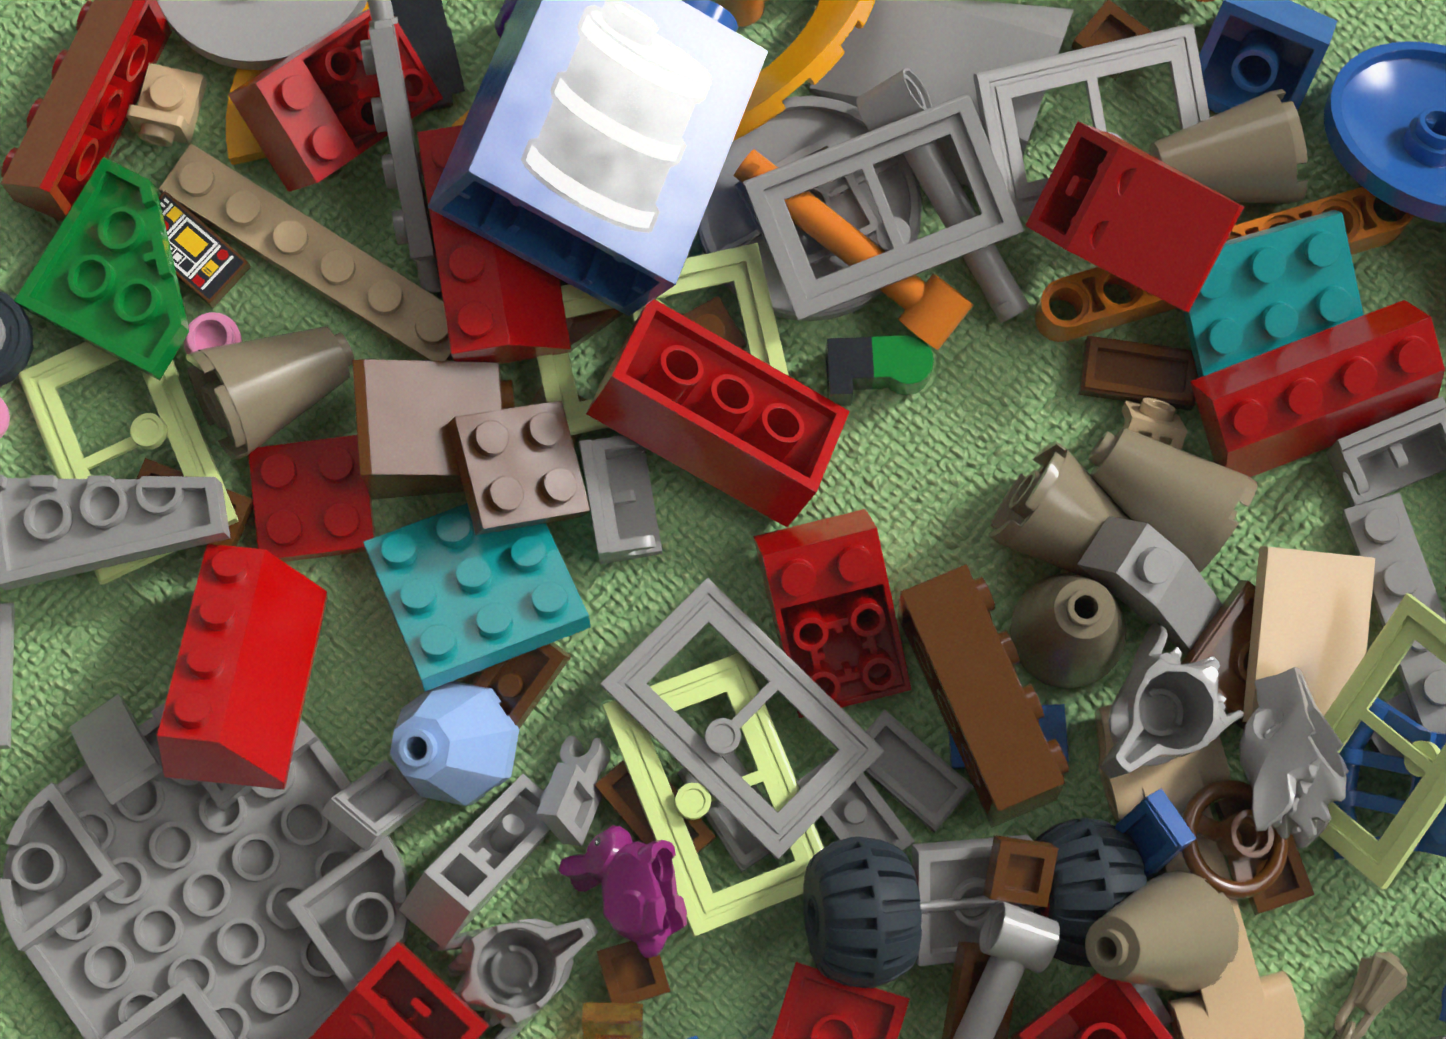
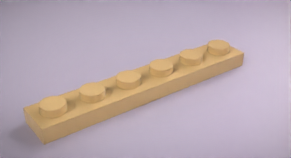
[159,144,453,361]

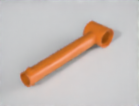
[733,149,974,350]

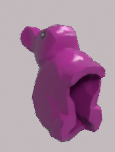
[558,826,687,958]

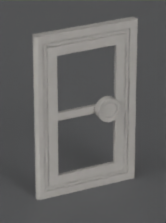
[973,24,1210,217]
[743,93,1024,321]
[600,578,885,860]

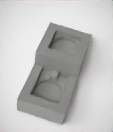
[69,694,162,805]

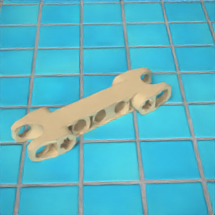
[1094,705,1305,1039]

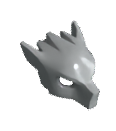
[1100,622,1244,779]
[1239,667,1349,848]
[427,918,598,1039]

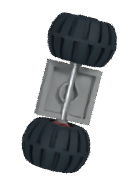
[803,818,1147,988]

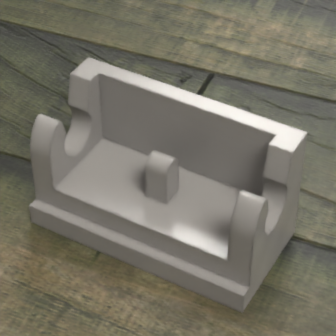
[1325,396,1446,507]
[579,435,663,564]

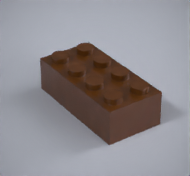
[897,564,1069,828]

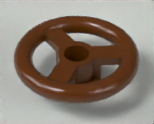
[1181,780,1288,899]

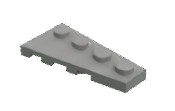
[0,475,230,590]

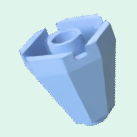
[390,681,519,806]

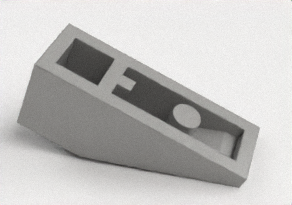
[1077,516,1222,655]
[399,774,551,949]

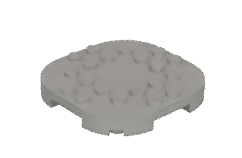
[0,703,411,1039]

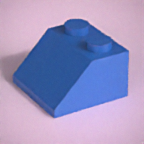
[1199,0,1337,114]

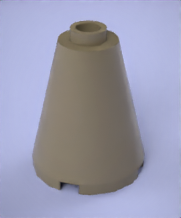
[1149,90,1308,204]
[186,326,355,460]
[1087,428,1258,572]
[989,441,1131,582]
[1010,573,1127,689]
[1085,871,1239,992]

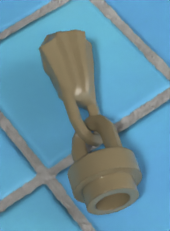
[1332,951,1408,1039]

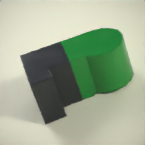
[825,335,934,406]

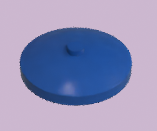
[1324,41,1446,223]

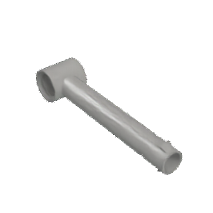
[856,68,1030,323]
[953,901,1060,1039]

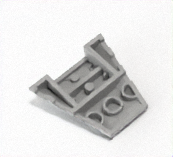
[809,0,1074,189]

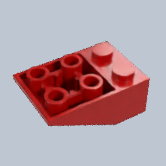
[228,8,443,192]
[1025,121,1244,312]
[753,509,912,718]
[309,942,490,1039]

